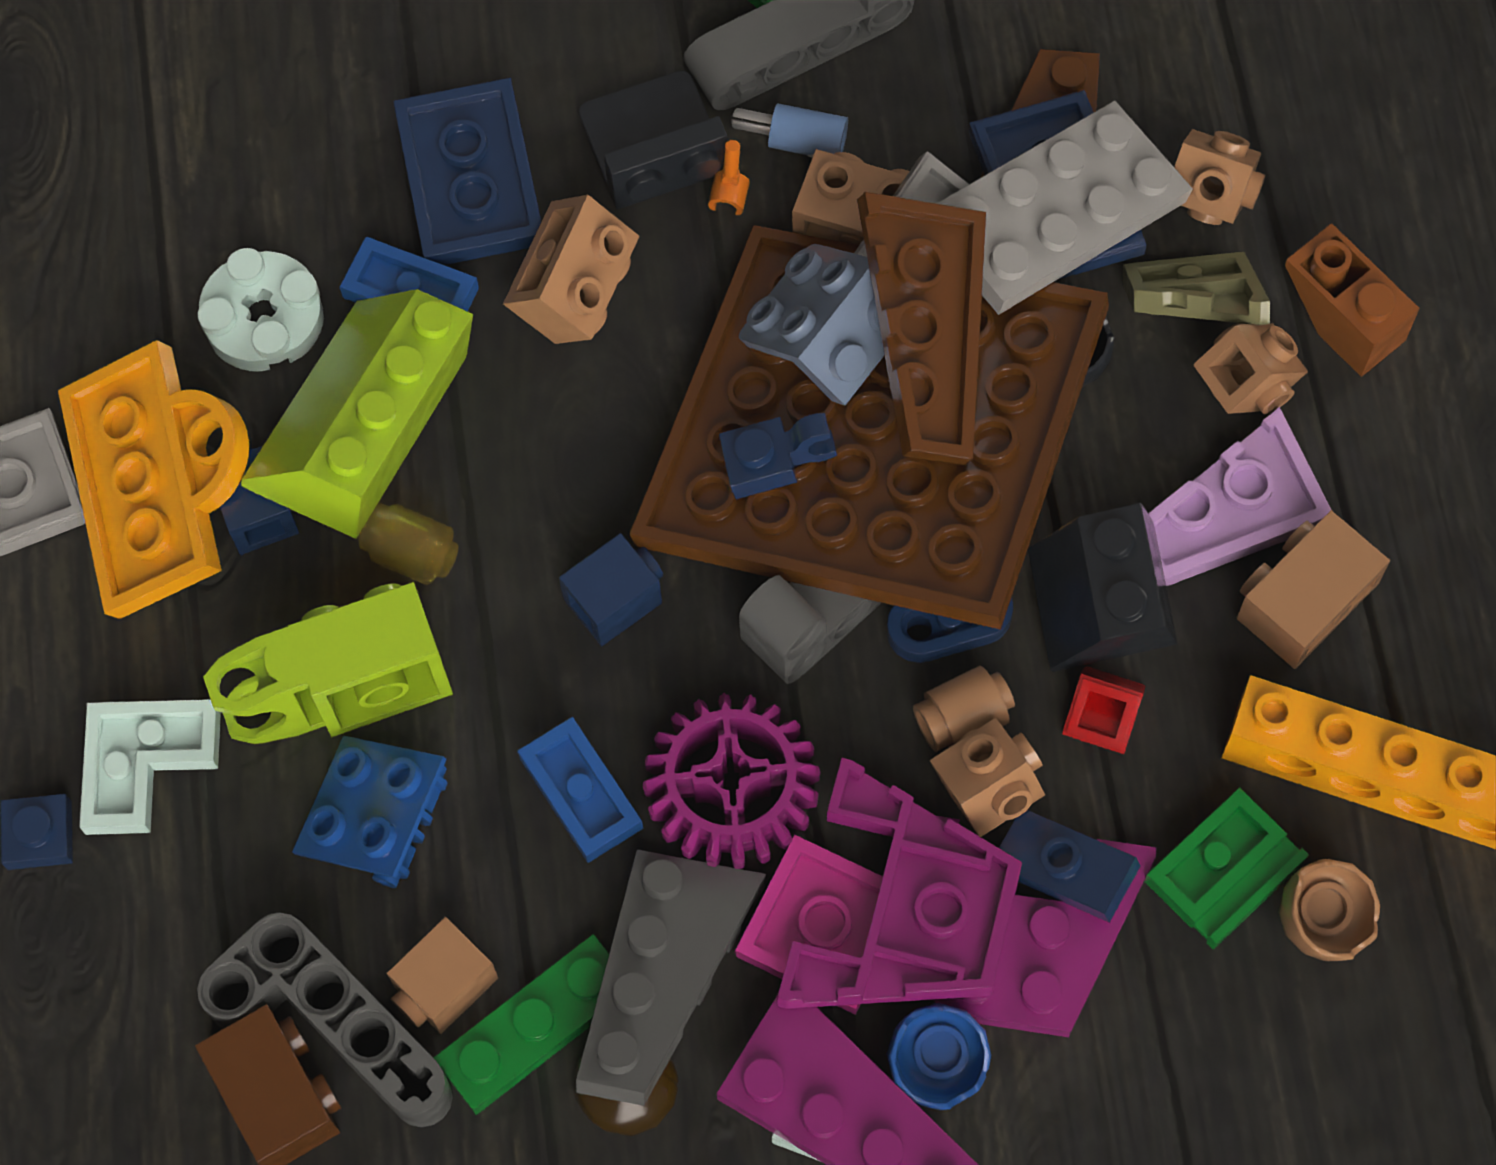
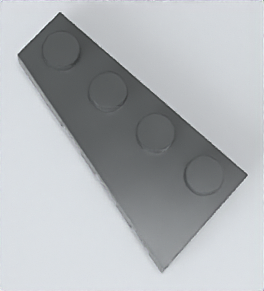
[576,850,766,1106]

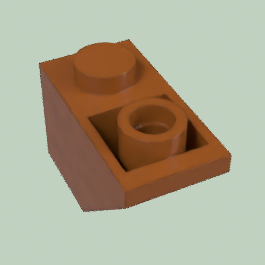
[1285,223,1420,377]

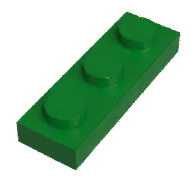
[434,934,609,1115]

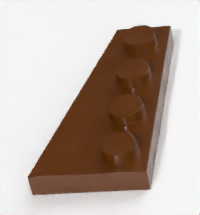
[857,192,986,465]

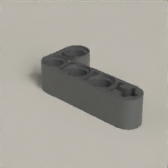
[683,0,914,110]
[739,575,881,684]
[197,913,453,1127]

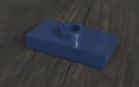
[999,810,1141,923]

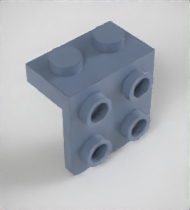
[739,244,885,405]

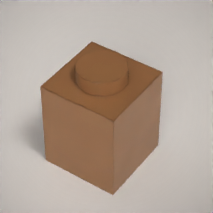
[387,917,498,1034]

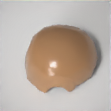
[1278,859,1380,961]

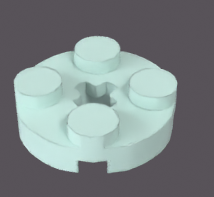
[198,248,324,372]

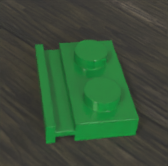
[1144,788,1309,950]

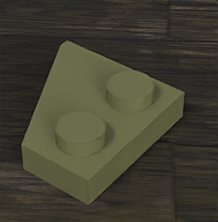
[1123,252,1270,325]

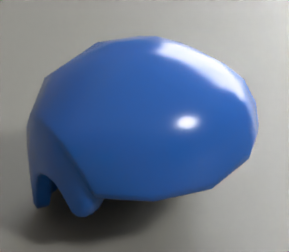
[886,1003,992,1110]

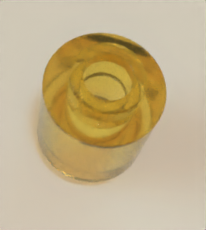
[359,503,458,585]

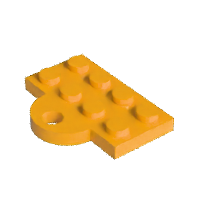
[58,340,249,619]

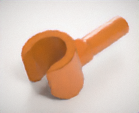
[708,140,750,215]

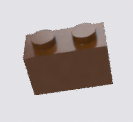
[195,1004,342,1165]

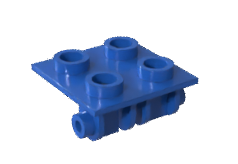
[292,736,448,888]

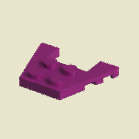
[777,758,1022,1009]
[932,816,1156,1037]

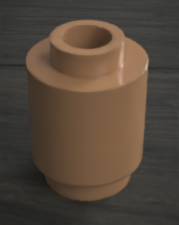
[913,666,1015,752]

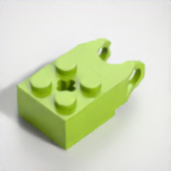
[203,582,453,744]

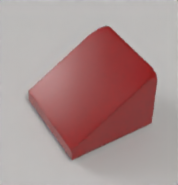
[1062,666,1146,754]

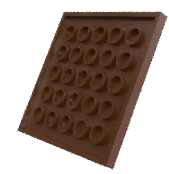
[630,225,1109,630]

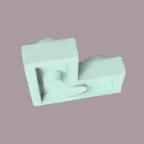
[80,700,221,835]

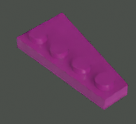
[717,993,978,1165]

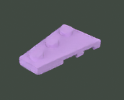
[1148,407,1331,586]

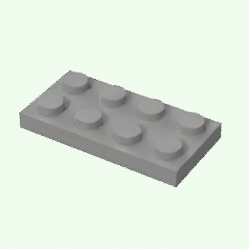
[937,101,1193,315]

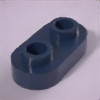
[887,597,1013,663]

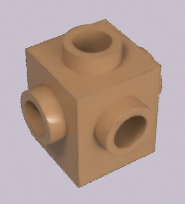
[1174,129,1265,225]
[1193,323,1308,414]
[930,718,1045,837]

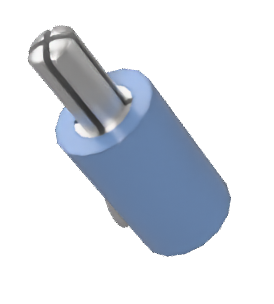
[732,103,848,157]

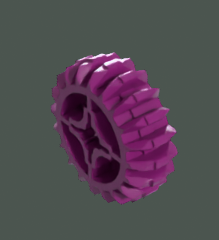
[643,693,820,869]

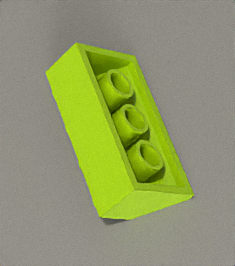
[241,289,473,539]

